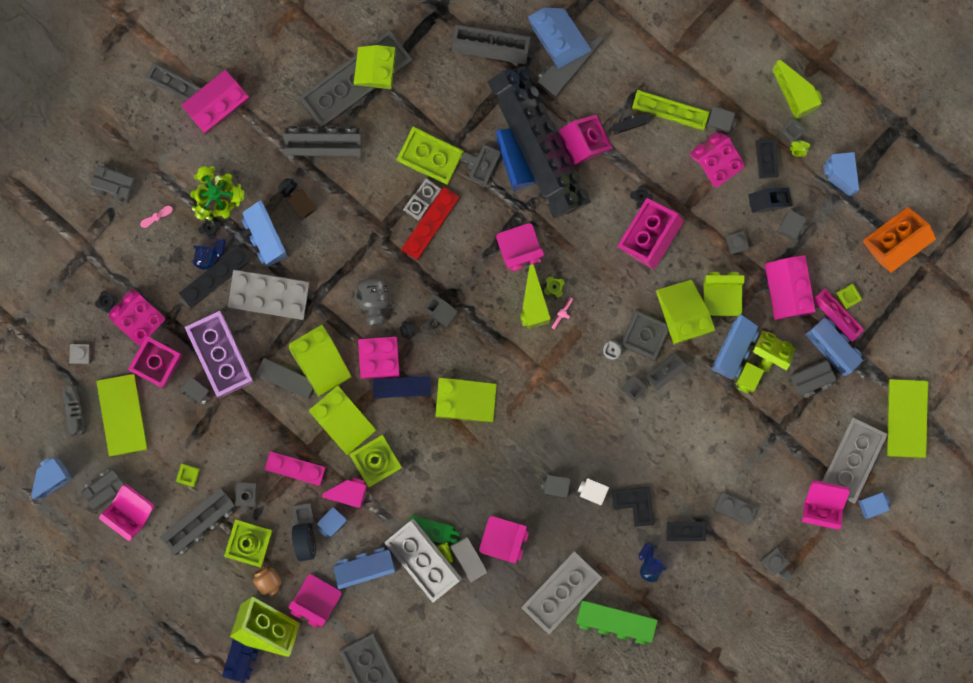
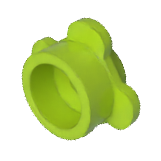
[790,140,810,157]
[544,277,565,297]

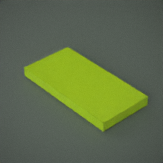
[96,374,148,457]
[886,379,928,458]

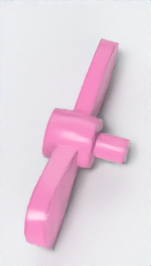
[140,206,173,228]
[552,297,573,330]

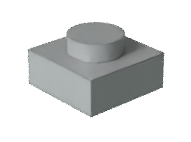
[69,344,90,364]

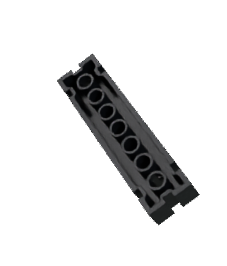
[487,67,591,218]

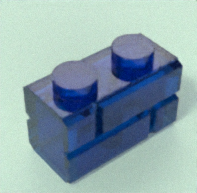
[222,639,259,683]

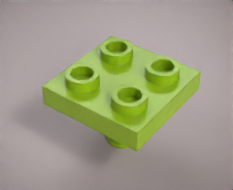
[753,330,796,372]
[349,435,402,488]
[224,519,273,568]

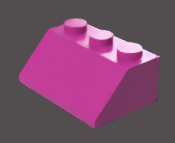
[181,70,249,135]
[617,198,684,270]
[765,255,815,320]

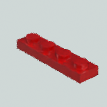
[401,187,460,260]

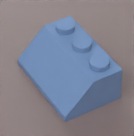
[528,7,591,69]
[241,200,288,267]
[711,315,759,380]
[805,317,863,377]
[333,547,396,589]

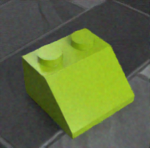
[354,45,396,89]

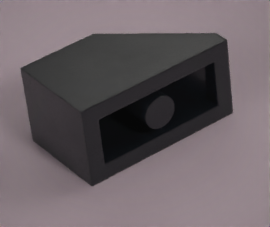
[748,188,793,213]

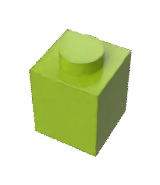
[735,362,764,394]

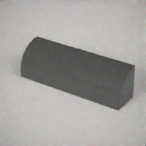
[452,25,530,64]

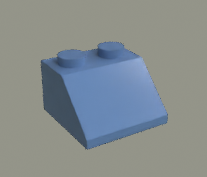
[823,152,859,196]
[31,457,73,500]

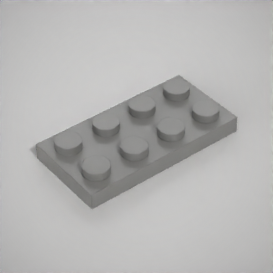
[228,269,310,320]
[822,418,888,504]
[384,519,462,603]
[521,551,602,634]

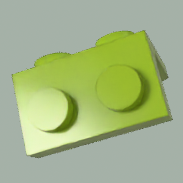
[703,272,744,316]

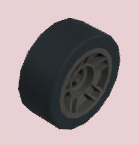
[292,523,316,562]

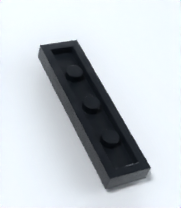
[179,245,251,309]

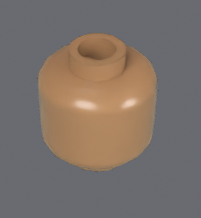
[253,566,282,596]

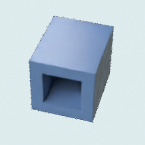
[858,492,891,519]
[317,507,348,537]

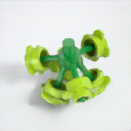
[190,166,245,220]

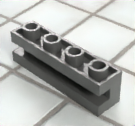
[283,125,362,156]
[160,488,236,556]

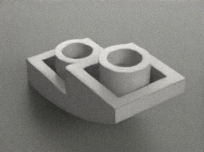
[403,178,442,221]
[450,537,487,582]

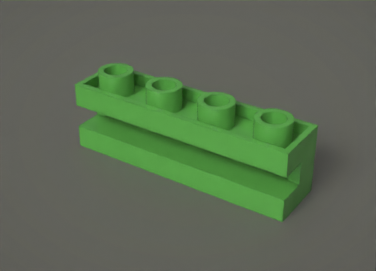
[576,600,658,645]

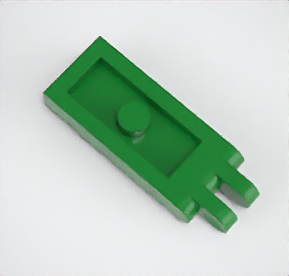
[410,515,460,545]

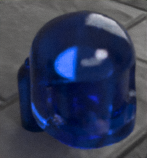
[192,239,226,270]
[638,542,668,583]

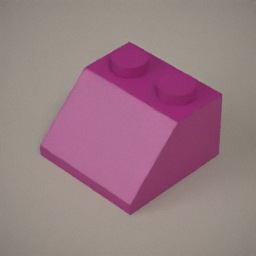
[558,115,613,165]
[322,478,368,509]

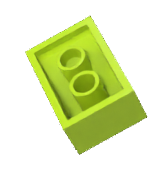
[772,60,822,120]
[520,264,551,330]
[656,279,715,345]
[289,325,352,397]
[436,378,496,422]
[309,386,377,456]
[230,596,300,657]

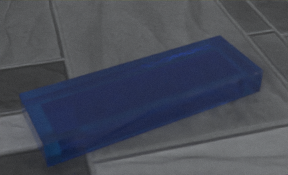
[372,376,431,399]

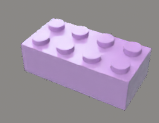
[185,311,254,398]

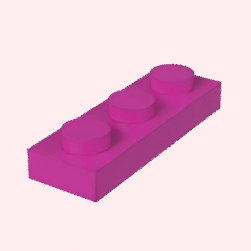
[813,288,864,342]
[265,451,326,486]

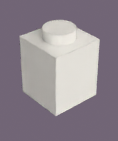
[578,478,609,506]

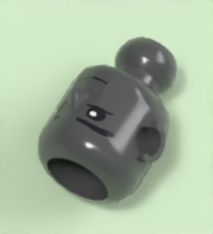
[355,278,389,326]

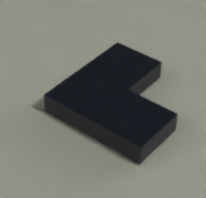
[611,486,654,527]

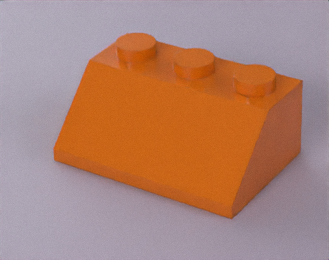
[863,207,936,273]

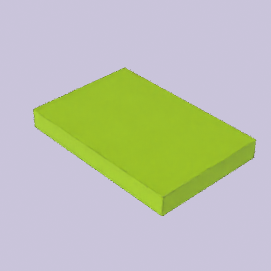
[396,127,464,186]

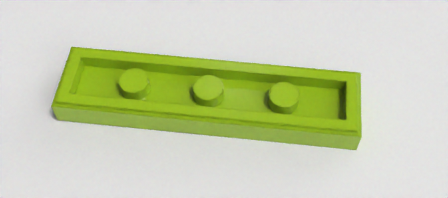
[632,90,710,131]

